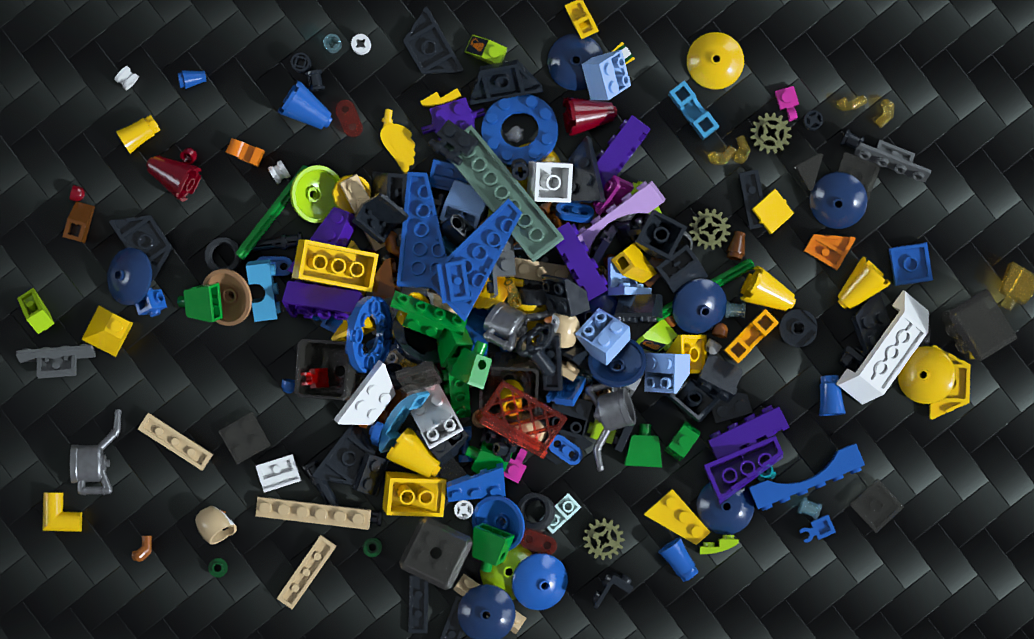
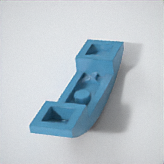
[379,391,430,453]

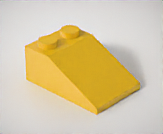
[382,472,447,517]

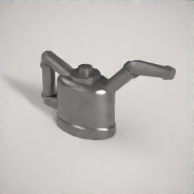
[483,301,554,351]
[585,383,636,472]
[70,410,122,495]

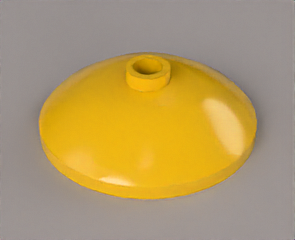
[687,32,744,90]
[898,346,956,404]

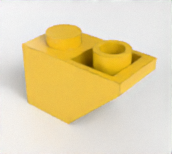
[611,243,657,283]

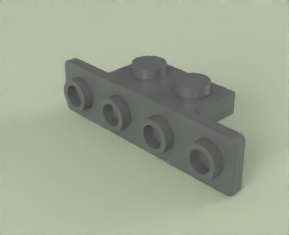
[854,140,931,182]
[487,237,516,298]
[16,344,96,378]

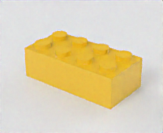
[292,240,379,292]

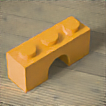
[723,309,779,364]

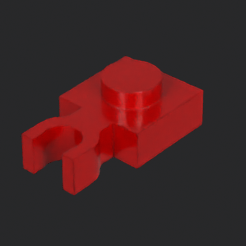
[301,368,329,388]

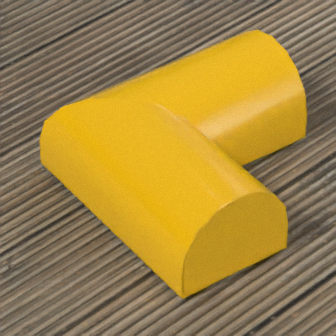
[43,492,82,532]

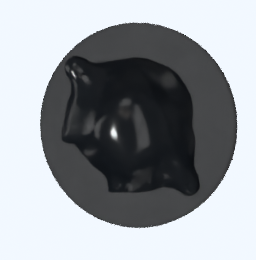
[392,316,440,365]

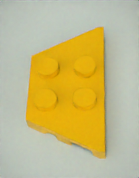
[929,345,971,419]

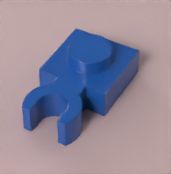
[312,315,344,333]
[799,514,836,542]

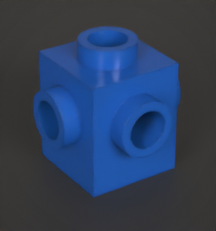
[135,288,167,317]

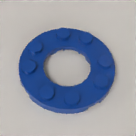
[481,94,558,167]
[345,296,392,374]

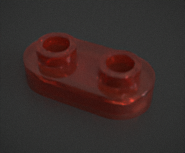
[336,100,363,137]
[520,529,557,555]

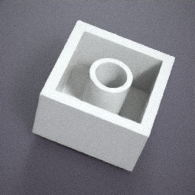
[527,161,573,203]

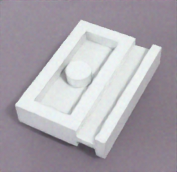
[256,454,301,492]

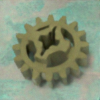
[750,112,792,154]
[689,209,731,250]
[583,518,625,560]

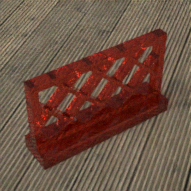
[476,380,568,459]

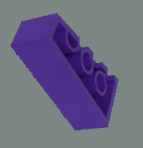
[596,115,650,190]
[287,207,356,287]
[555,222,608,301]
[282,280,364,321]
[707,405,790,460]
[704,436,783,505]

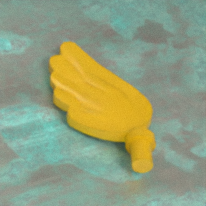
[380,109,415,173]
[472,277,524,310]

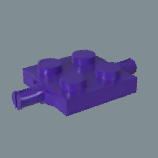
[421,97,485,141]

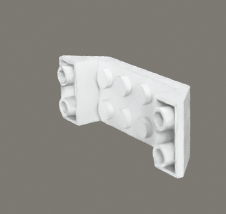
[836,290,929,404]
[384,348,464,449]

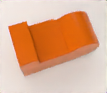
[226,138,265,167]

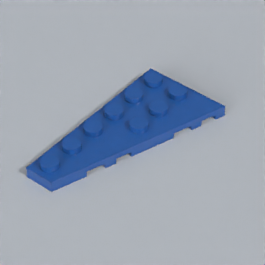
[397,172,447,289]
[424,198,522,322]

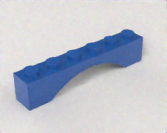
[748,443,865,511]

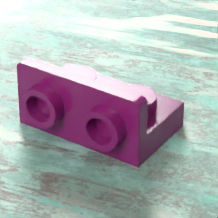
[593,175,634,215]

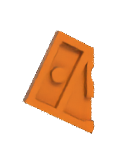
[804,234,856,271]

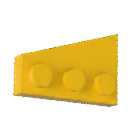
[644,489,711,545]

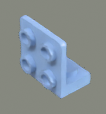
[608,257,651,296]

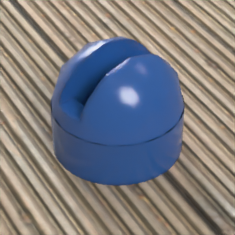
[281,379,297,393]

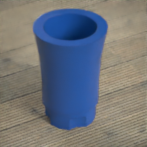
[819,375,846,416]
[658,537,699,582]

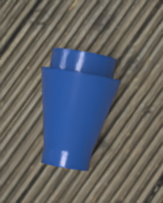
[177,70,206,89]

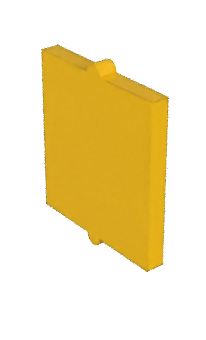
[752,189,794,234]

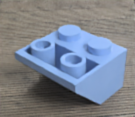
[581,50,631,100]
[439,180,487,230]
[575,308,630,366]
[644,353,690,393]

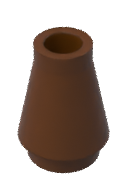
[726,231,746,261]

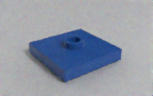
[888,242,933,286]

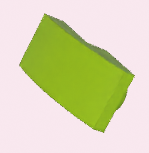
[699,535,739,554]

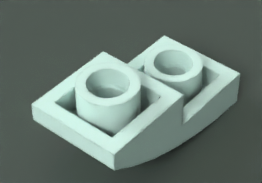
[539,494,581,534]

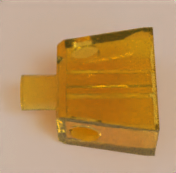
[999,262,1034,311]

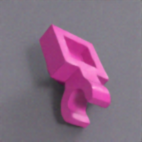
[775,86,799,122]
[504,448,528,483]

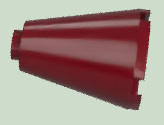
[563,97,617,136]
[146,155,201,202]

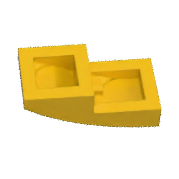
[564,0,599,40]
[420,89,462,107]

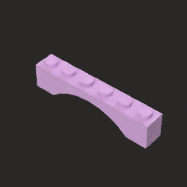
[577,181,665,256]

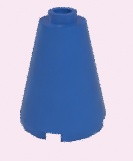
[277,80,332,129]

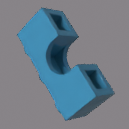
[668,80,719,140]
[246,259,282,322]

